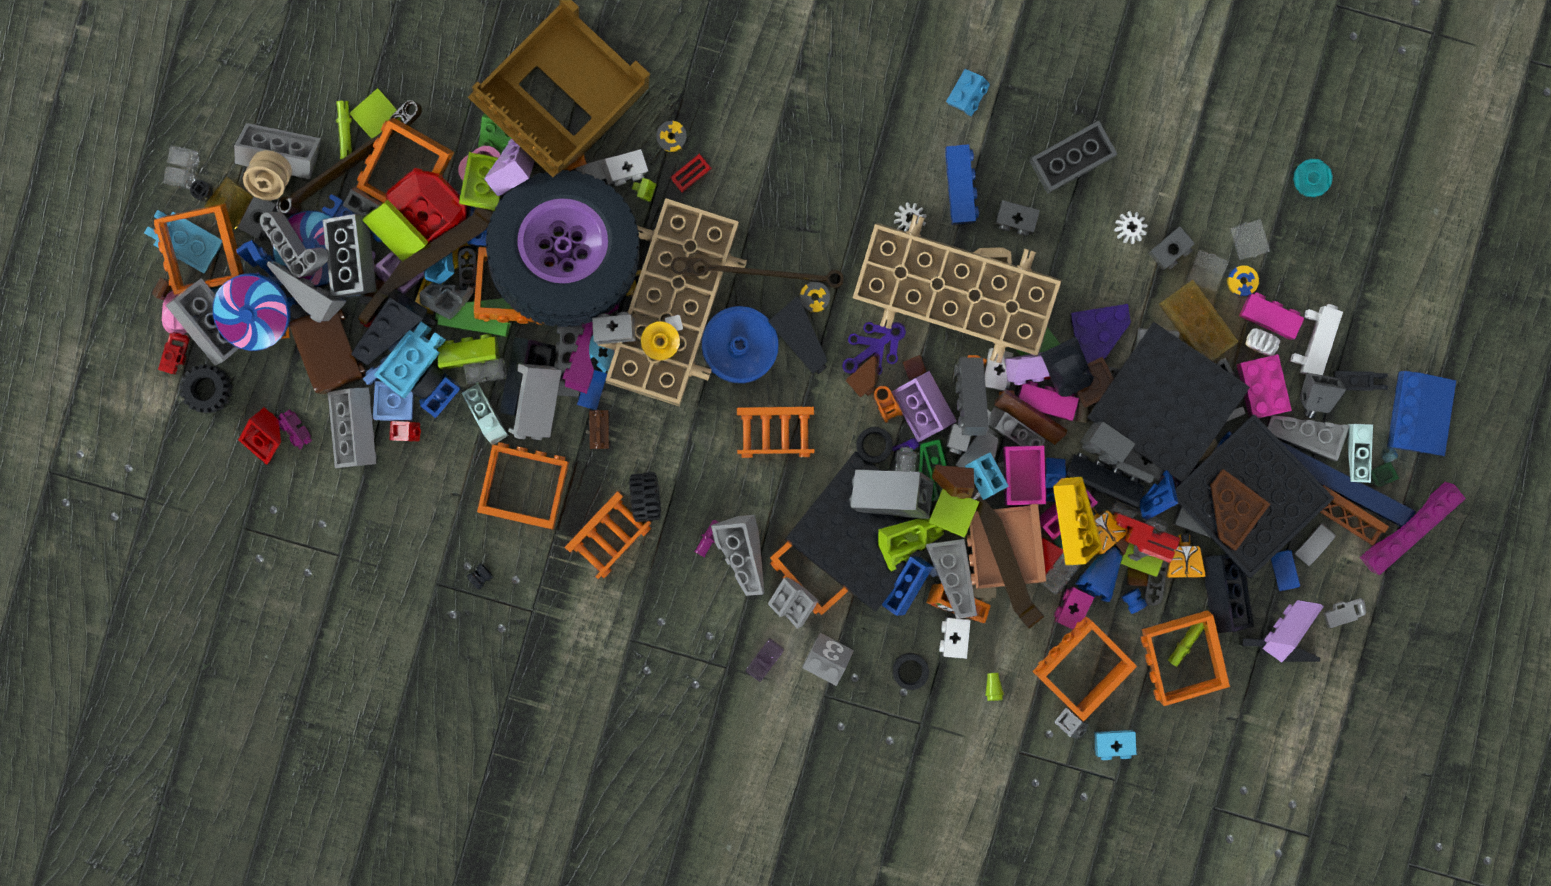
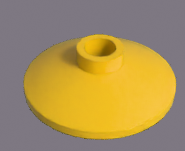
[641,322,680,360]

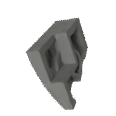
[419,282,473,320]

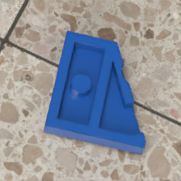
[1139,470,1178,520]

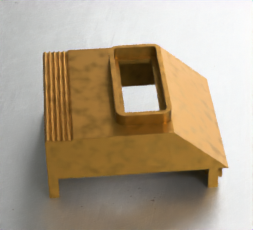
[468,0,650,177]

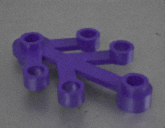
[842,322,906,375]

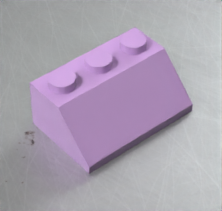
[1005,352,1049,385]
[891,371,957,442]
[1263,600,1324,662]

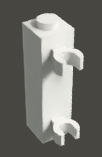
[1290,304,1343,375]

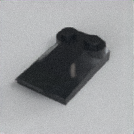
[1041,336,1094,397]

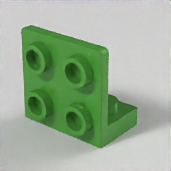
[478,113,511,155]

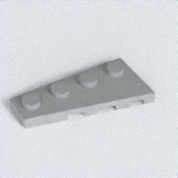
[1266,415,1350,462]
[926,539,977,619]

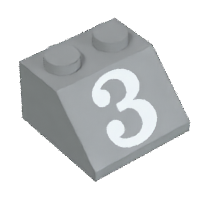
[802,633,854,686]

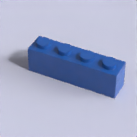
[945,144,979,225]

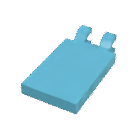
[144,210,223,274]
[374,322,446,399]

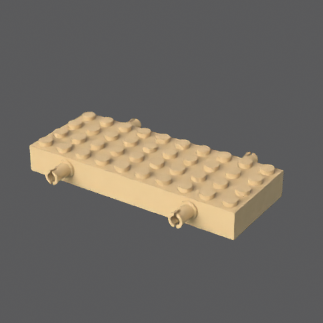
[598,198,747,407]
[853,214,1062,363]

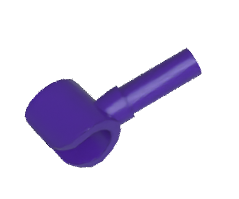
[892,438,920,451]

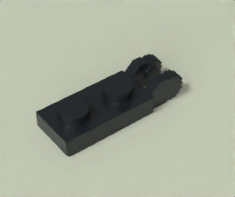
[1333,371,1388,391]

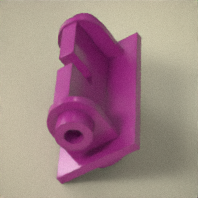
[278,409,312,450]

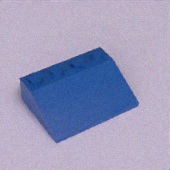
[1387,371,1456,456]

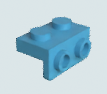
[946,69,990,116]
[423,247,454,284]

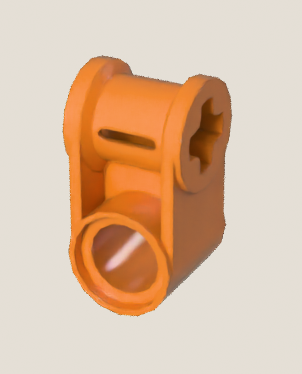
[873,386,903,423]

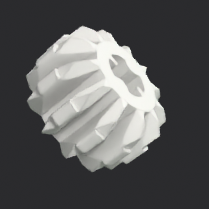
[894,203,926,232]
[1114,211,1148,244]
[1245,328,1280,356]

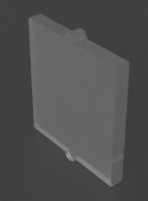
[1230,219,1270,260]
[1186,250,1229,293]

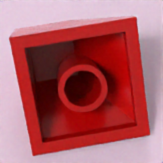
[238,407,281,465]

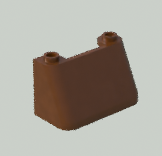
[289,308,366,395]

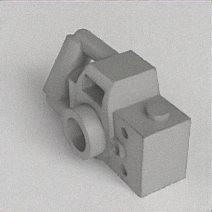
[1323,598,1366,628]

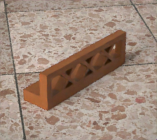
[1320,485,1389,546]

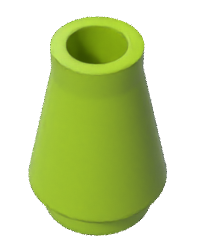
[985,673,1004,701]

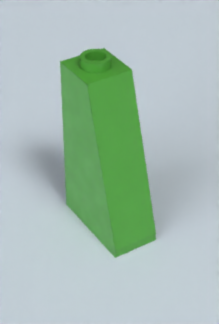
[435,298,513,337]

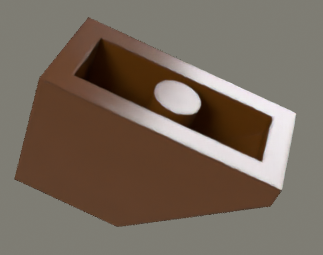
[845,353,880,398]
[932,465,974,499]

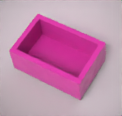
[1236,354,1292,418]
[1003,446,1046,505]

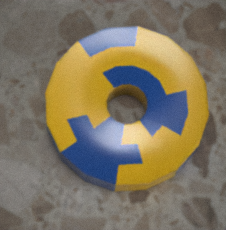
[1227,266,1259,296]

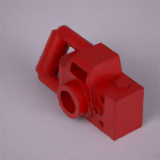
[158,332,190,374]

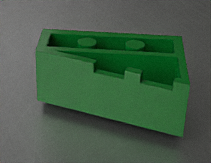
[919,439,948,501]

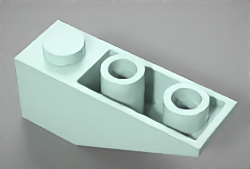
[462,383,509,445]
[1347,424,1373,483]

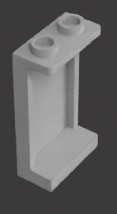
[508,364,561,440]

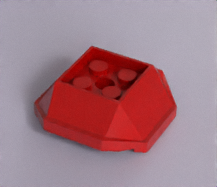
[386,168,467,246]

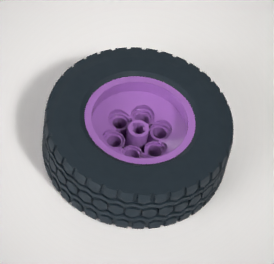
[486,170,639,327]

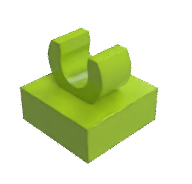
[632,178,656,202]

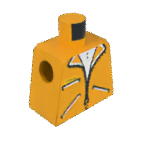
[1091,507,1128,555]
[1166,534,1205,578]

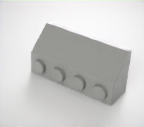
[234,123,321,179]
[165,278,239,365]
[328,388,376,468]

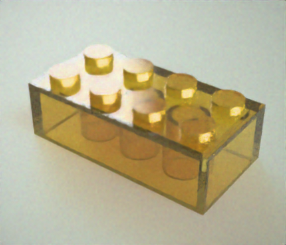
[1159,280,1238,361]

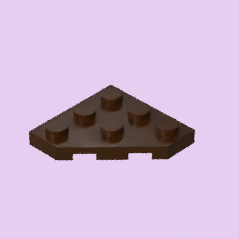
[1211,469,1270,551]

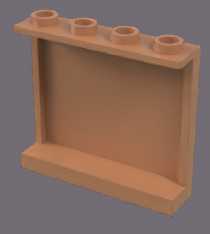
[967,504,1046,589]

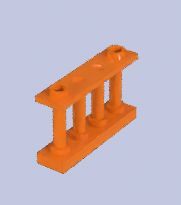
[737,407,814,458]
[565,491,652,579]

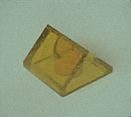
[204,176,254,230]

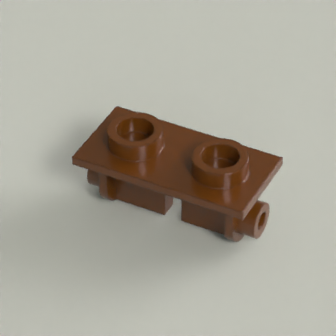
[589,410,609,449]

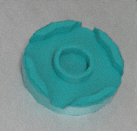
[1293,159,1333,197]

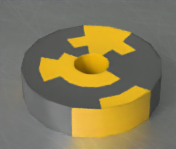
[656,121,687,152]
[800,282,830,312]

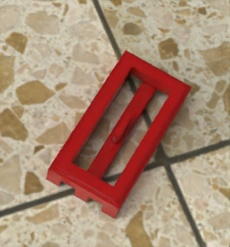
[670,153,712,193]

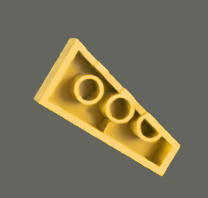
[1053,477,1102,565]

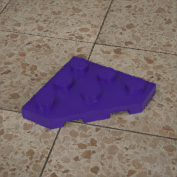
[1070,304,1131,364]

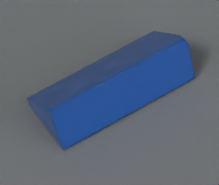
[577,370,607,410]
[1271,549,1300,591]

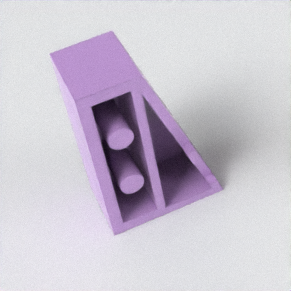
[484,139,535,196]

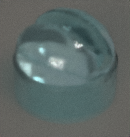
[1381,447,1399,463]

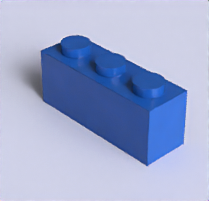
[882,556,934,616]

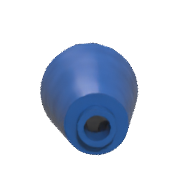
[1076,547,1122,602]

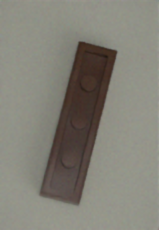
[994,389,1067,445]

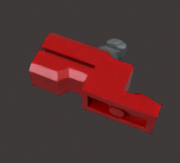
[1112,512,1180,563]

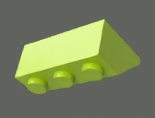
[438,334,501,370]

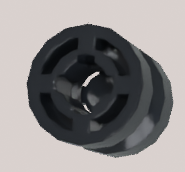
[190,180,214,201]
[466,563,494,590]

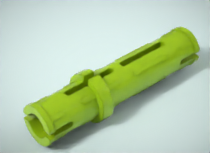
[336,101,352,160]
[1167,622,1204,667]

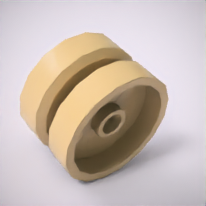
[243,150,292,201]

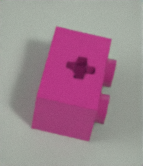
[1054,587,1094,630]

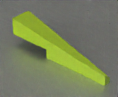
[879,515,945,571]

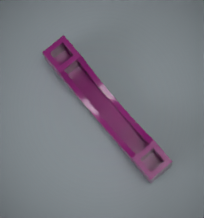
[563,302,621,394]
[1359,482,1466,575]

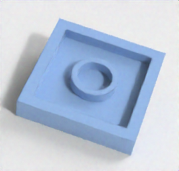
[373,381,414,421]

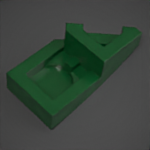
[1367,461,1399,487]

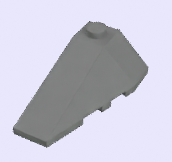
[267,261,346,322]
[711,515,765,596]

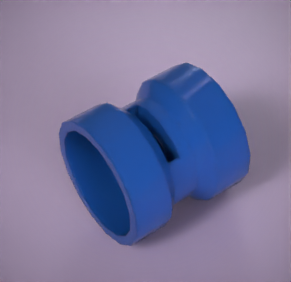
[1122,588,1148,614]

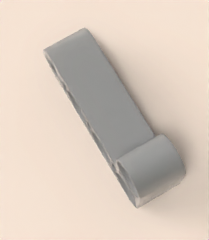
[260,212,328,277]

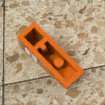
[926,583,991,623]

